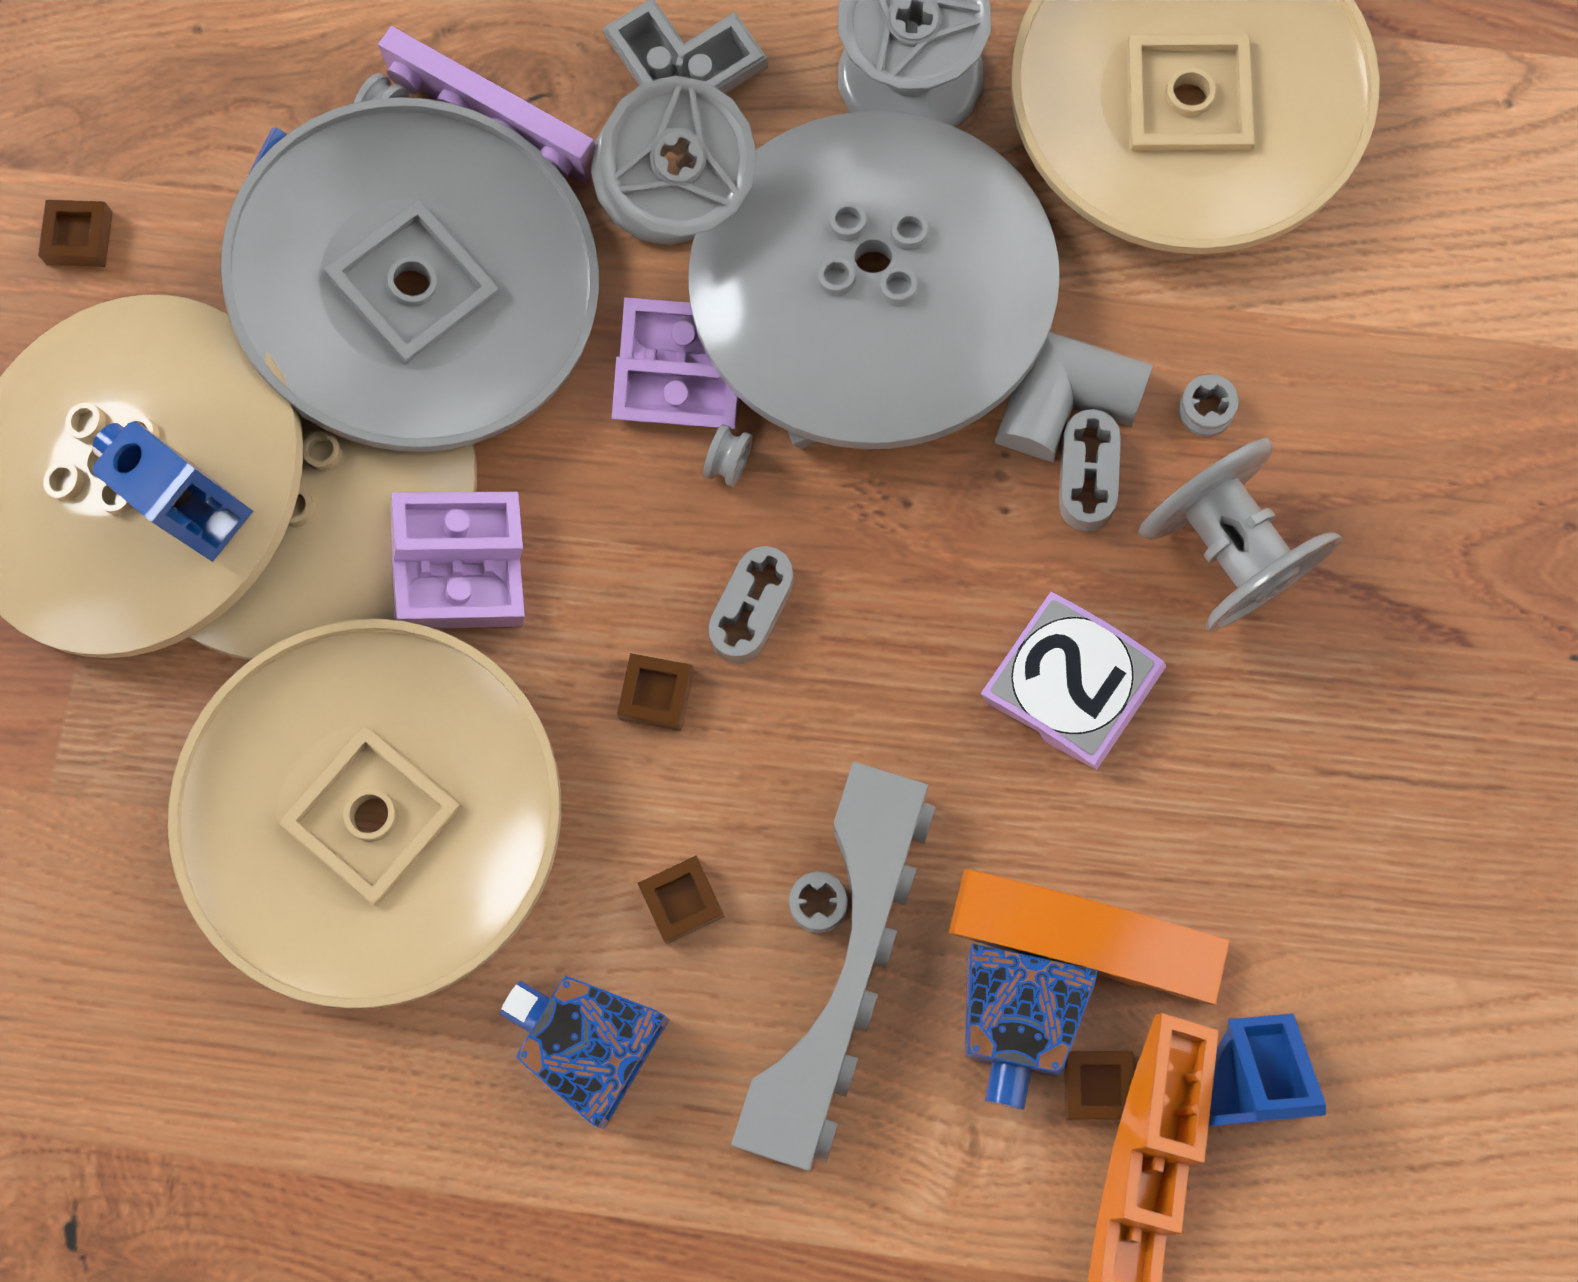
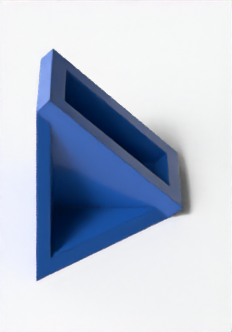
[1208,1013,1326,1127]

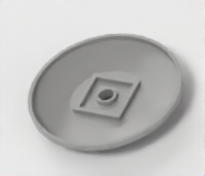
[221,97,599,452]
[688,111,1060,449]

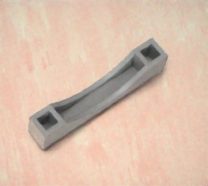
[731,762,936,1171]

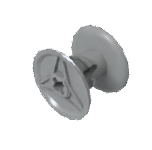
[838,0,991,128]
[591,76,757,246]
[1137,437,1344,632]

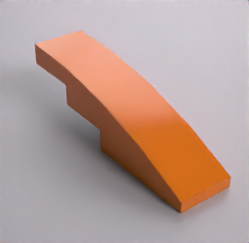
[949,869,1230,1005]
[1087,1013,1219,1282]

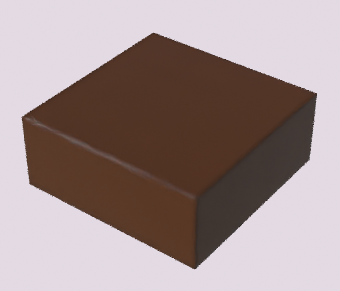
[38,200,113,267]
[617,653,694,731]
[637,855,725,945]
[1064,1051,1134,1120]

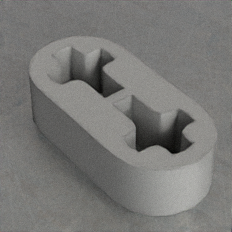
[1059,409,1121,532]
[708,546,794,664]

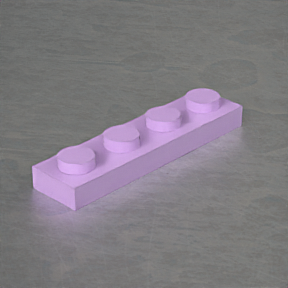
[378,26,595,185]

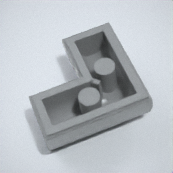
[602,0,768,94]
[994,331,1153,463]

